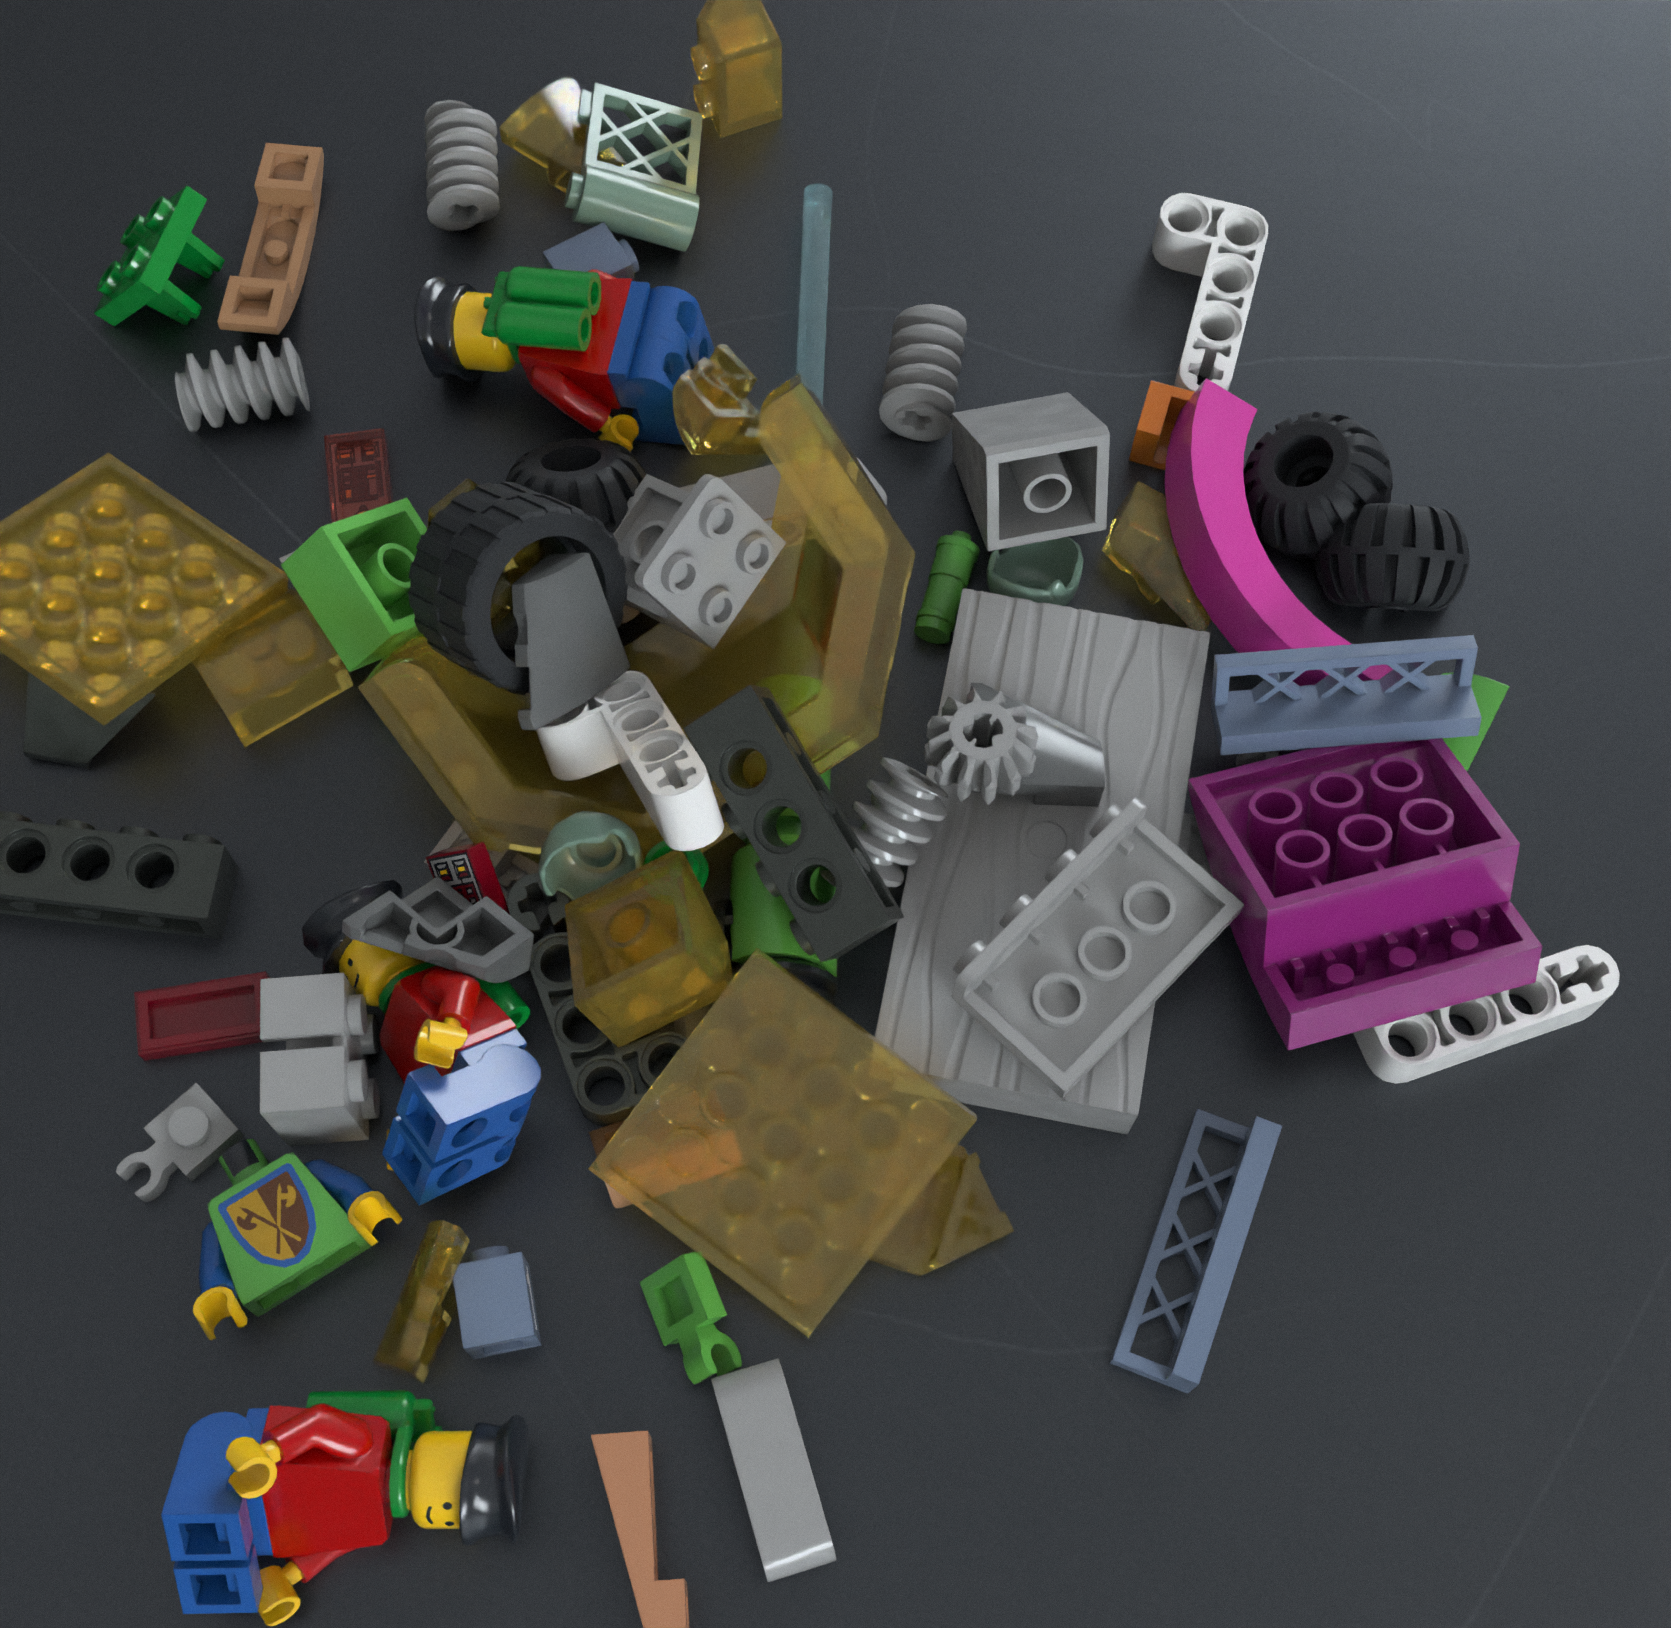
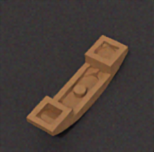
[217,143,324,335]

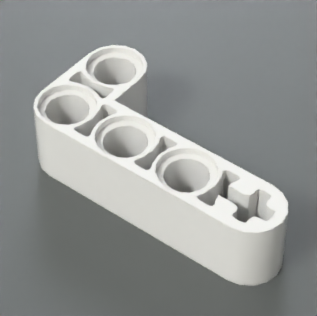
[1152,193,1268,392]
[536,670,724,851]
[1353,945,1620,1084]

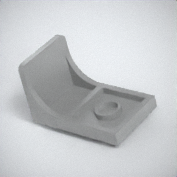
[613,474,786,649]

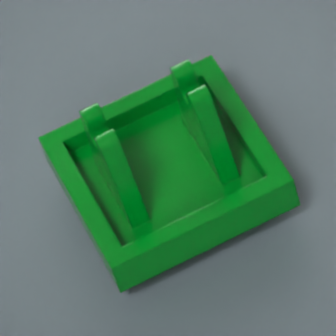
[94,185,225,327]

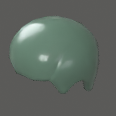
[986,537,1084,606]
[538,811,644,908]

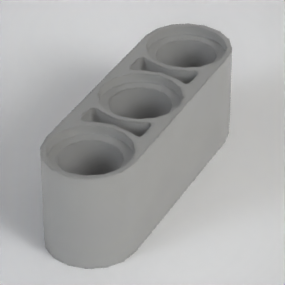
[711,1358,837,1582]

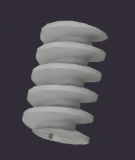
[424,100,500,231]
[878,304,967,442]
[175,338,310,432]
[819,757,948,888]

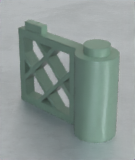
[564,83,703,252]

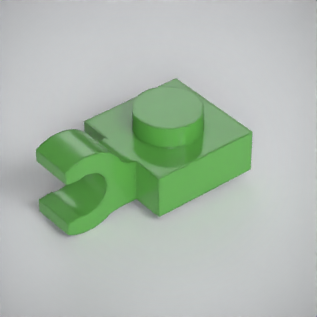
[640,1251,742,1384]

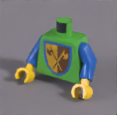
[193,1139,402,1340]

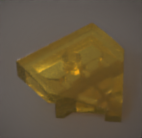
[855,1123,1014,1276]

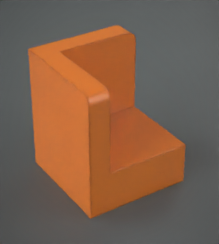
[1129,380,1195,470]

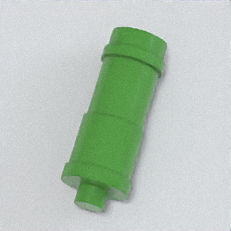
[914,531,980,644]

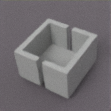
[260,973,380,1146]

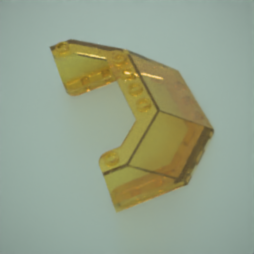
[358,372,916,878]

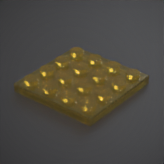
[0,453,288,726]
[588,948,977,1337]

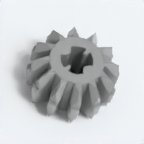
[924,687,1038,805]

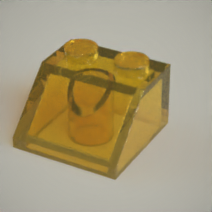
[691,0,782,138]
[183,588,354,748]
[565,850,735,1048]

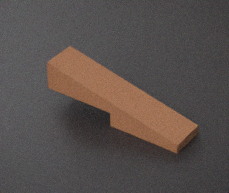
[591,1430,690,1628]

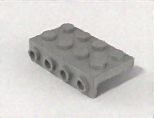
[952,797,1244,1098]

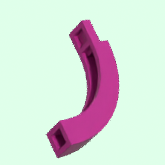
[1165,378,1393,686]

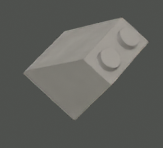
[952,392,1110,551]

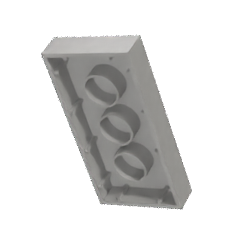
[868,588,1211,1135]

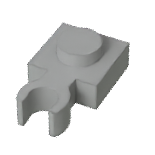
[116,1083,244,1202]

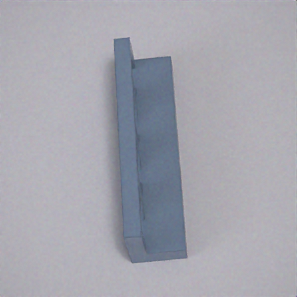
[1210,635,1482,755]
[1110,1109,1282,1394]

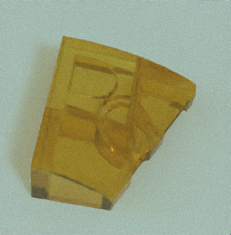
[499,76,627,193]
[673,344,781,455]
[1102,481,1211,631]
[373,1220,470,1383]

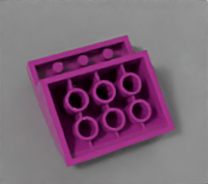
[1188,738,1542,1051]

